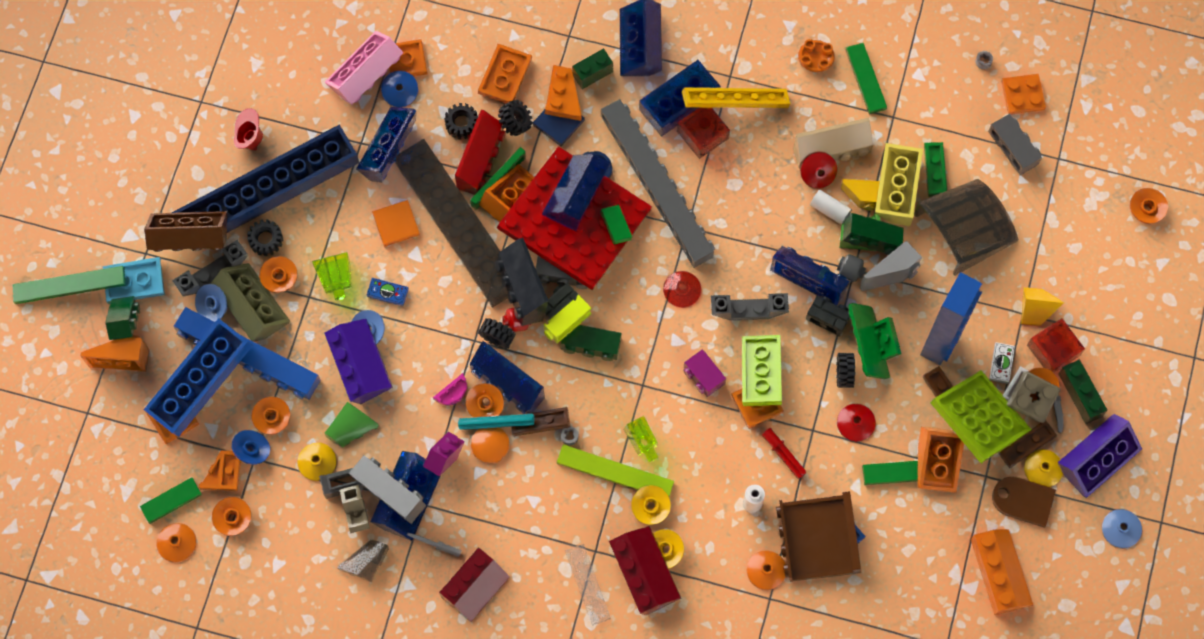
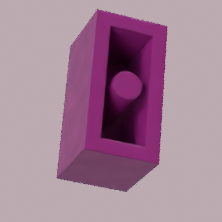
[683,349,726,397]
[423,432,465,476]

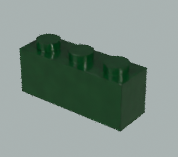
[843,213,904,255]
[105,296,140,340]
[560,325,622,361]
[1058,359,1108,424]

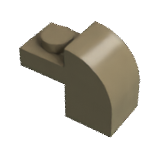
[340,485,370,534]

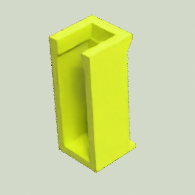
[544,294,592,343]

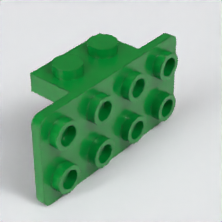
[848,303,901,379]

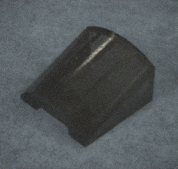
[914,179,1019,276]

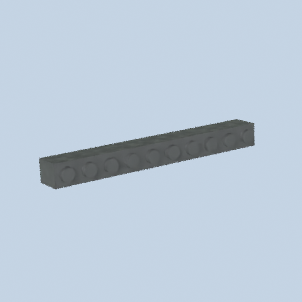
[601,99,715,268]

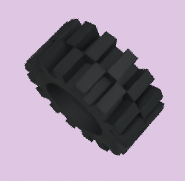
[498,100,533,136]
[444,103,478,140]
[247,219,283,256]
[478,318,516,349]
[836,353,855,388]

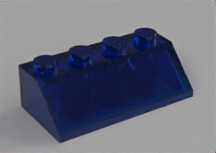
[619,0,662,76]
[356,107,416,183]
[542,154,611,231]
[770,246,850,305]
[470,341,545,414]
[370,451,441,541]

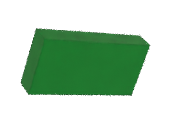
[600,205,632,244]

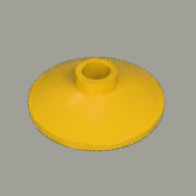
[297,443,337,481]
[1024,449,1063,487]
[631,485,671,525]
[653,529,684,568]

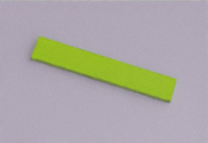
[557,444,674,496]

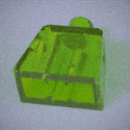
[312,252,352,300]
[624,416,659,463]

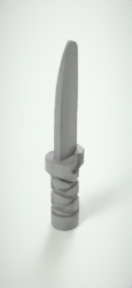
[1053,395,1063,433]
[407,533,462,558]

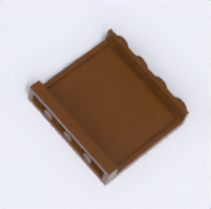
[776,491,861,582]

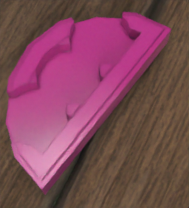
[433,373,467,406]

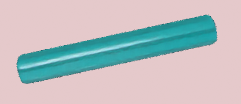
[458,414,535,430]

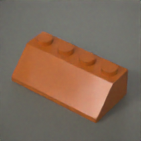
[971,529,1033,615]

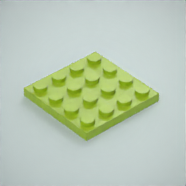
[930,370,1032,463]

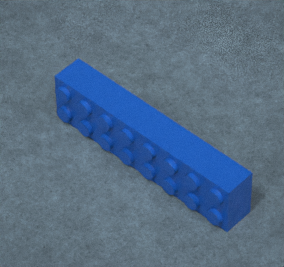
[920,272,983,366]

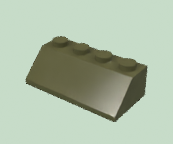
[211,263,290,342]

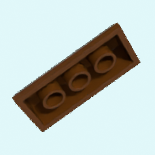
[144,211,227,252]

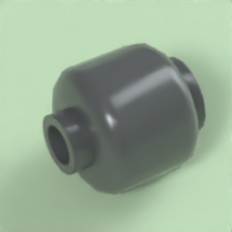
[837,254,866,282]

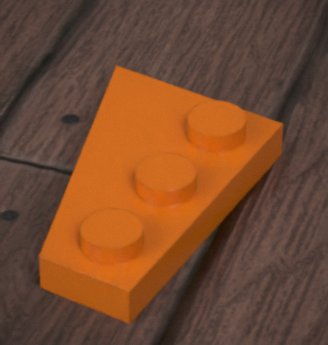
[544,65,582,121]

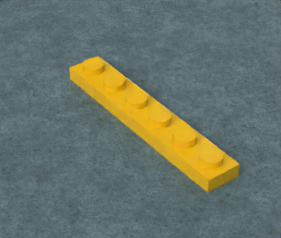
[682,88,791,108]

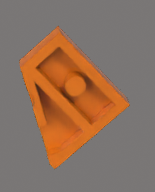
[199,450,241,491]

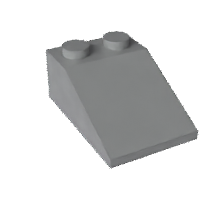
[860,241,922,291]

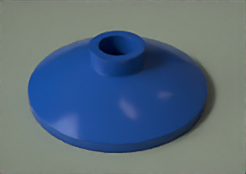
[381,71,418,107]
[232,430,270,465]

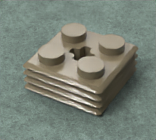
[1007,371,1060,423]

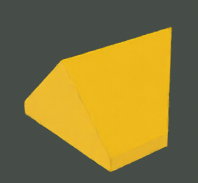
[1021,287,1064,326]

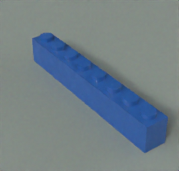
[174,307,321,400]

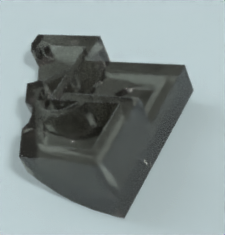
[338,540,389,582]

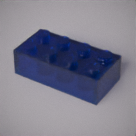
[639,60,721,137]

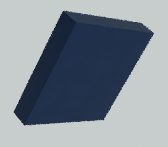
[533,109,585,147]

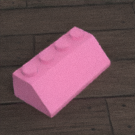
[325,31,403,105]

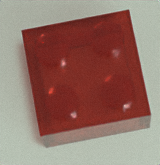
[677,107,730,159]
[1027,318,1085,373]

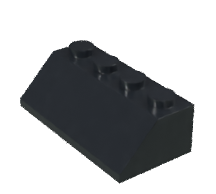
[495,238,549,326]

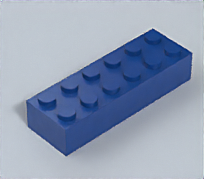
[143,318,253,437]

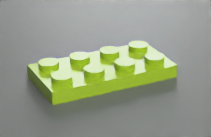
[742,335,782,406]

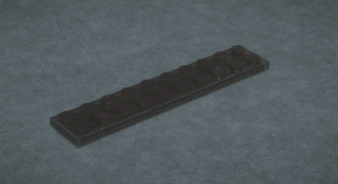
[392,139,508,308]

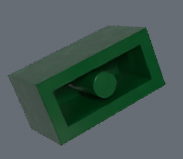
[572,48,613,89]

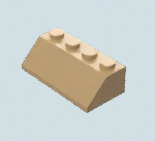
[793,118,873,169]

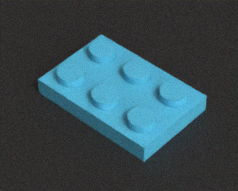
[103,257,165,304]

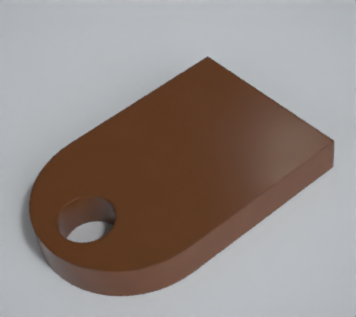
[992,477,1056,528]

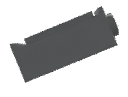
[319,468,366,499]

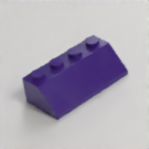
[324,319,393,404]
[1058,414,1142,498]

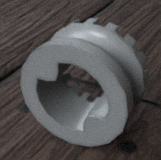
[975,51,993,69]
[561,426,578,446]

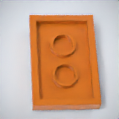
[478,44,532,104]

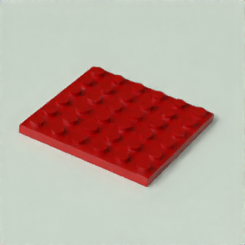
[497,146,652,290]

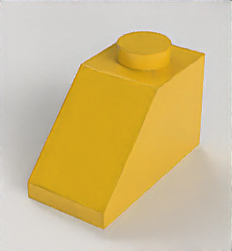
[841,179,880,211]

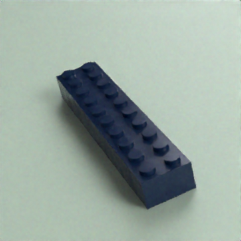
[172,124,360,233]

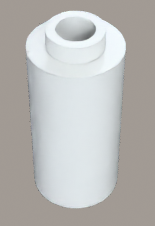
[810,190,852,225]
[743,485,765,513]

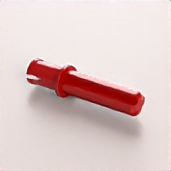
[761,428,806,479]

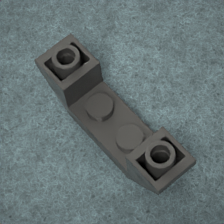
[172,239,248,296]
[711,293,789,320]

